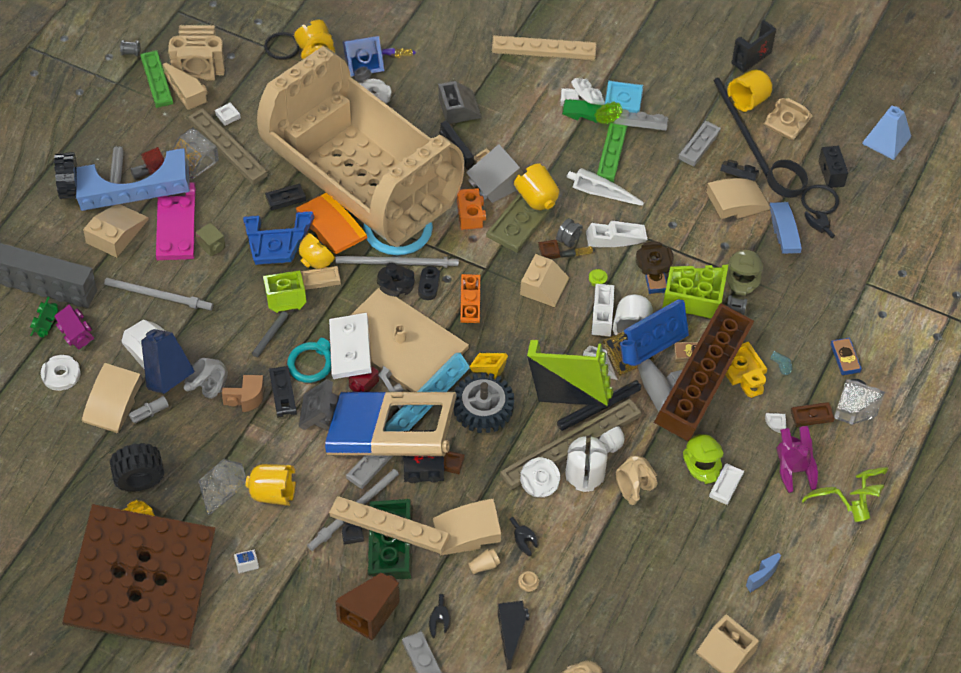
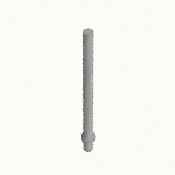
[335,256,459,268]

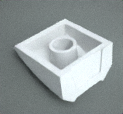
[122,320,165,369]

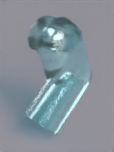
[770,351,792,375]

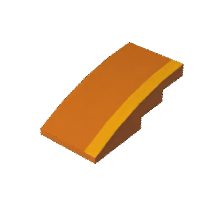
[296,193,368,254]

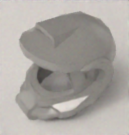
[184,358,228,399]

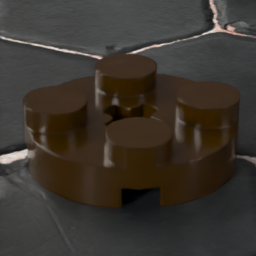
[636,241,674,275]

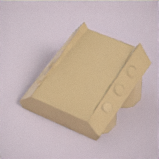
[763,98,812,140]

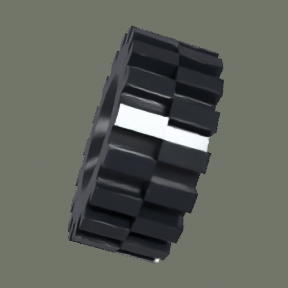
[54,152,77,199]

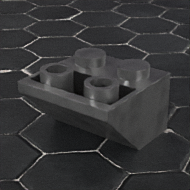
[438,81,481,124]

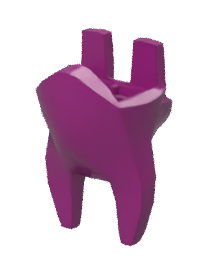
[776,426,818,493]

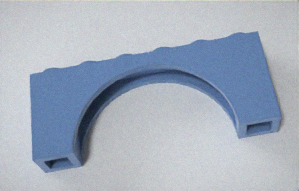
[76,148,190,211]

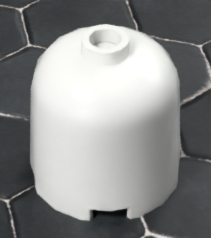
[613,294,653,339]

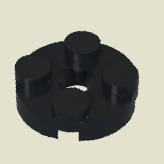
[377,263,415,297]

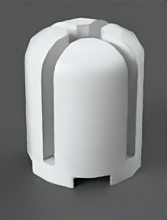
[565,436,608,492]

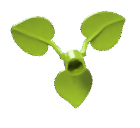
[802,467,888,522]

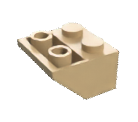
[696,614,759,673]

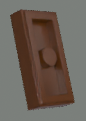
[791,402,835,427]

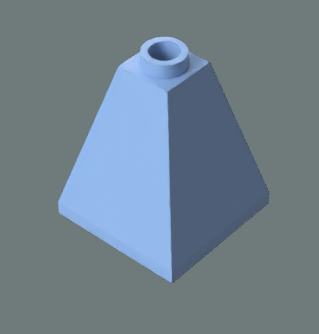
[863,106,911,160]

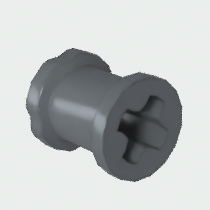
[120,40,140,56]
[726,295,747,315]

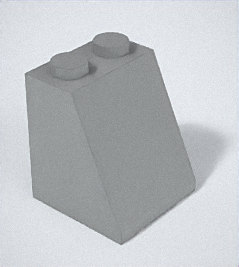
[466,144,524,203]

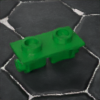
[30,297,59,337]

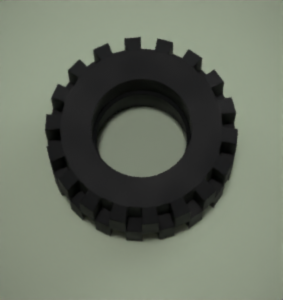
[110,443,164,492]

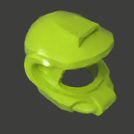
[683,434,723,484]

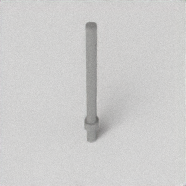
[105,278,214,311]
[307,469,399,551]

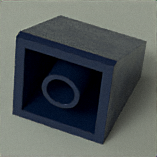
[141,329,195,394]

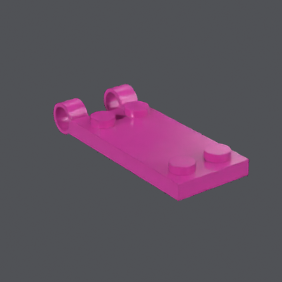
[156,182,196,260]

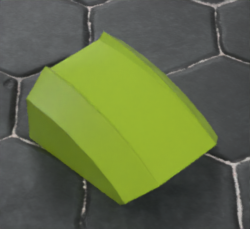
[263,271,306,313]

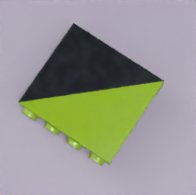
[527,340,613,406]

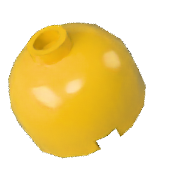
[294,20,329,49]
[299,233,335,269]

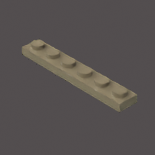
[188,108,267,185]

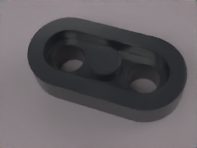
[418,266,440,301]

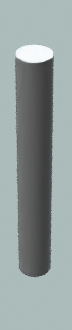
[252,311,288,357]

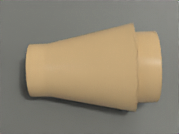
[468,549,500,574]

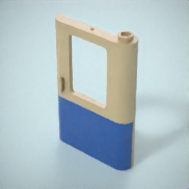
[325,392,457,456]

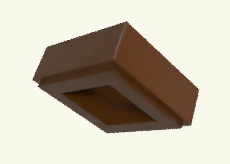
[538,239,561,259]
[444,451,465,475]

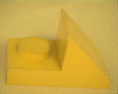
[469,353,508,380]

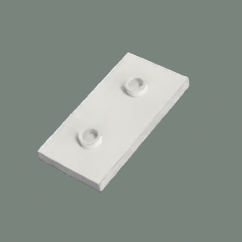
[329,313,372,379]

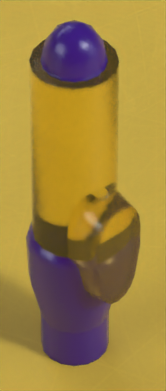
[382,48,416,58]

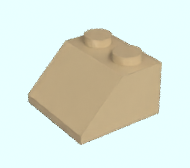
[520,254,569,307]

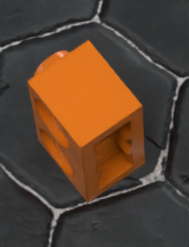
[457,188,486,230]

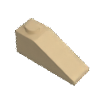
[163,63,208,110]

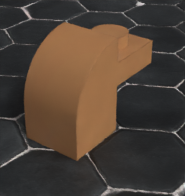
[222,375,264,412]

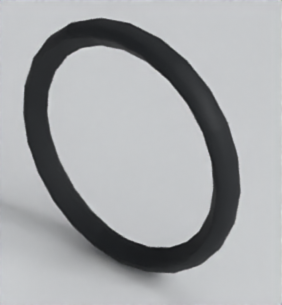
[264,32,300,60]
[801,184,839,215]

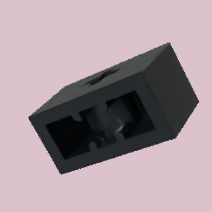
[818,145,848,188]

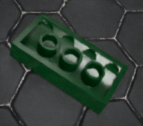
[368,499,413,579]

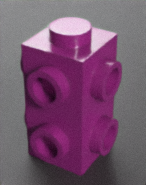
[54,304,94,350]

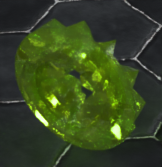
[595,101,623,124]

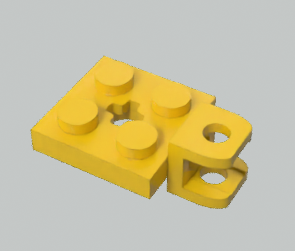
[725,341,767,398]

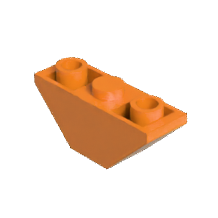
[460,274,480,323]

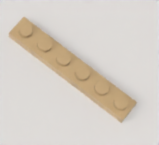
[492,36,596,60]
[329,496,450,554]

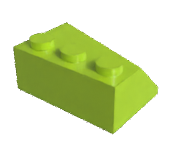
[662,265,728,318]

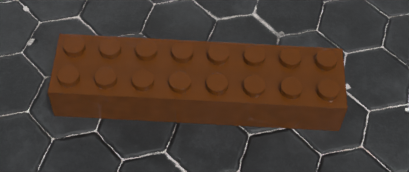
[654,303,754,442]

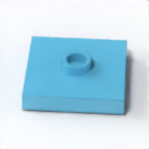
[604,81,643,113]

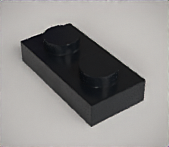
[720,160,759,181]
[265,183,306,211]

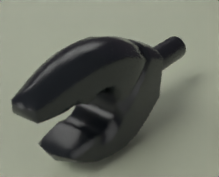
[804,211,835,238]
[509,517,538,557]
[429,594,451,638]

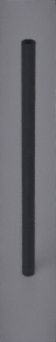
[713,78,776,180]

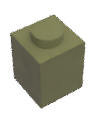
[195,223,225,257]

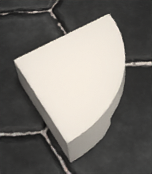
[765,413,786,433]

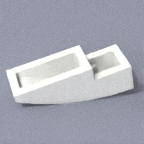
[586,221,648,247]
[592,284,614,336]

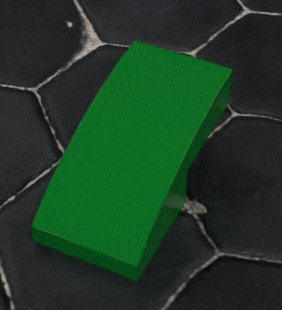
[562,99,601,123]

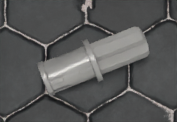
[129,396,169,423]

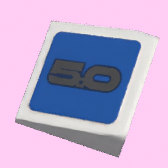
[234,550,259,573]

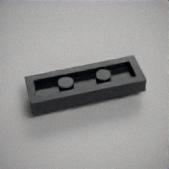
[439,120,474,170]

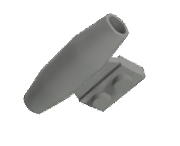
[638,359,682,412]

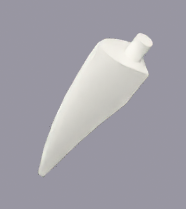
[567,168,644,206]

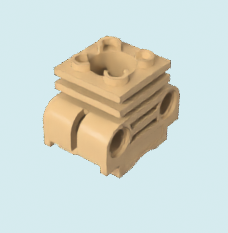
[168,25,225,80]

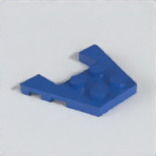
[243,211,314,265]

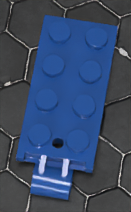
[620,299,689,366]

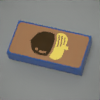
[645,259,667,294]
[830,338,861,375]

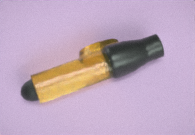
[560,246,595,258]

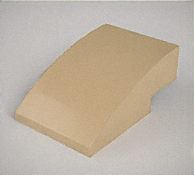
[706,178,770,219]
[82,363,142,433]
[433,499,501,555]

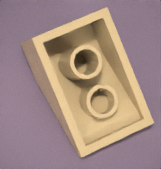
[83,204,149,258]

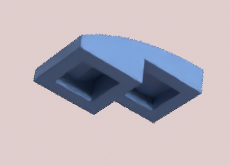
[746,553,781,592]

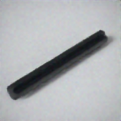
[557,380,641,431]

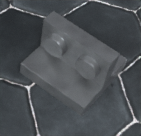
[299,379,339,431]

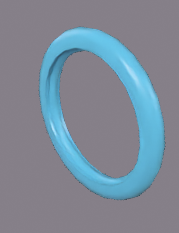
[363,222,433,256]

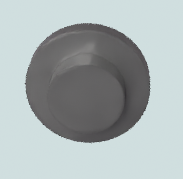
[355,67,372,82]

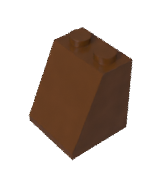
[336,573,400,641]

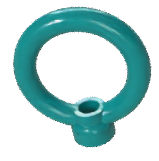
[287,337,331,383]

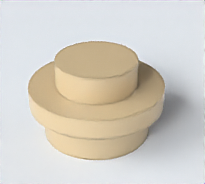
[518,571,539,592]

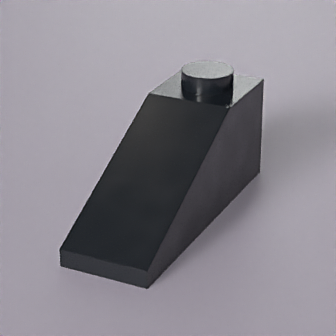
[497,600,529,670]

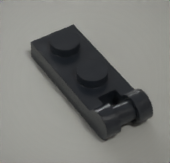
[269,366,297,418]

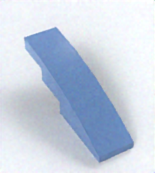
[769,202,802,254]

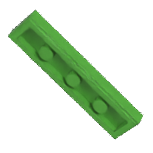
[140,50,173,108]
[597,123,627,183]

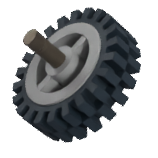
[453,373,514,433]

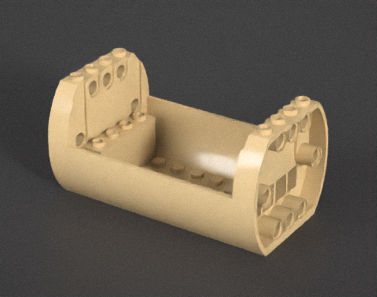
[257,46,464,247]

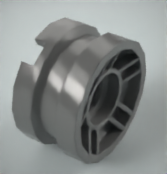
[556,218,583,248]

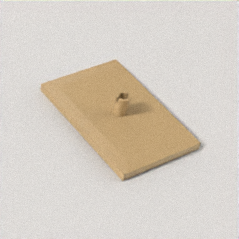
[351,287,469,392]

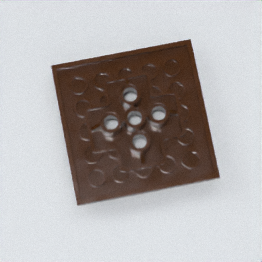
[62,504,216,648]

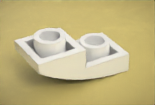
[571,78,605,105]

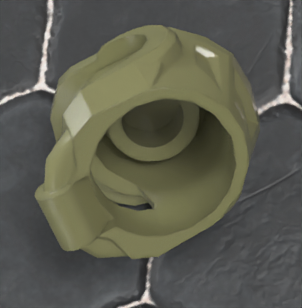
[726,249,764,296]

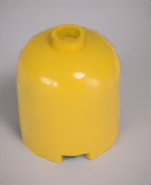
[727,69,773,112]
[514,163,559,210]
[246,464,296,506]

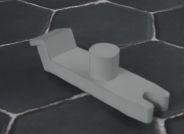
[378,366,404,409]

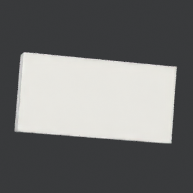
[709,463,744,505]

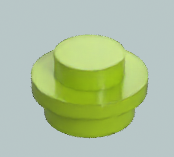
[589,269,608,286]

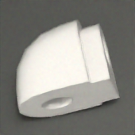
[599,426,625,453]

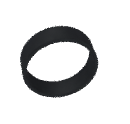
[767,159,808,198]

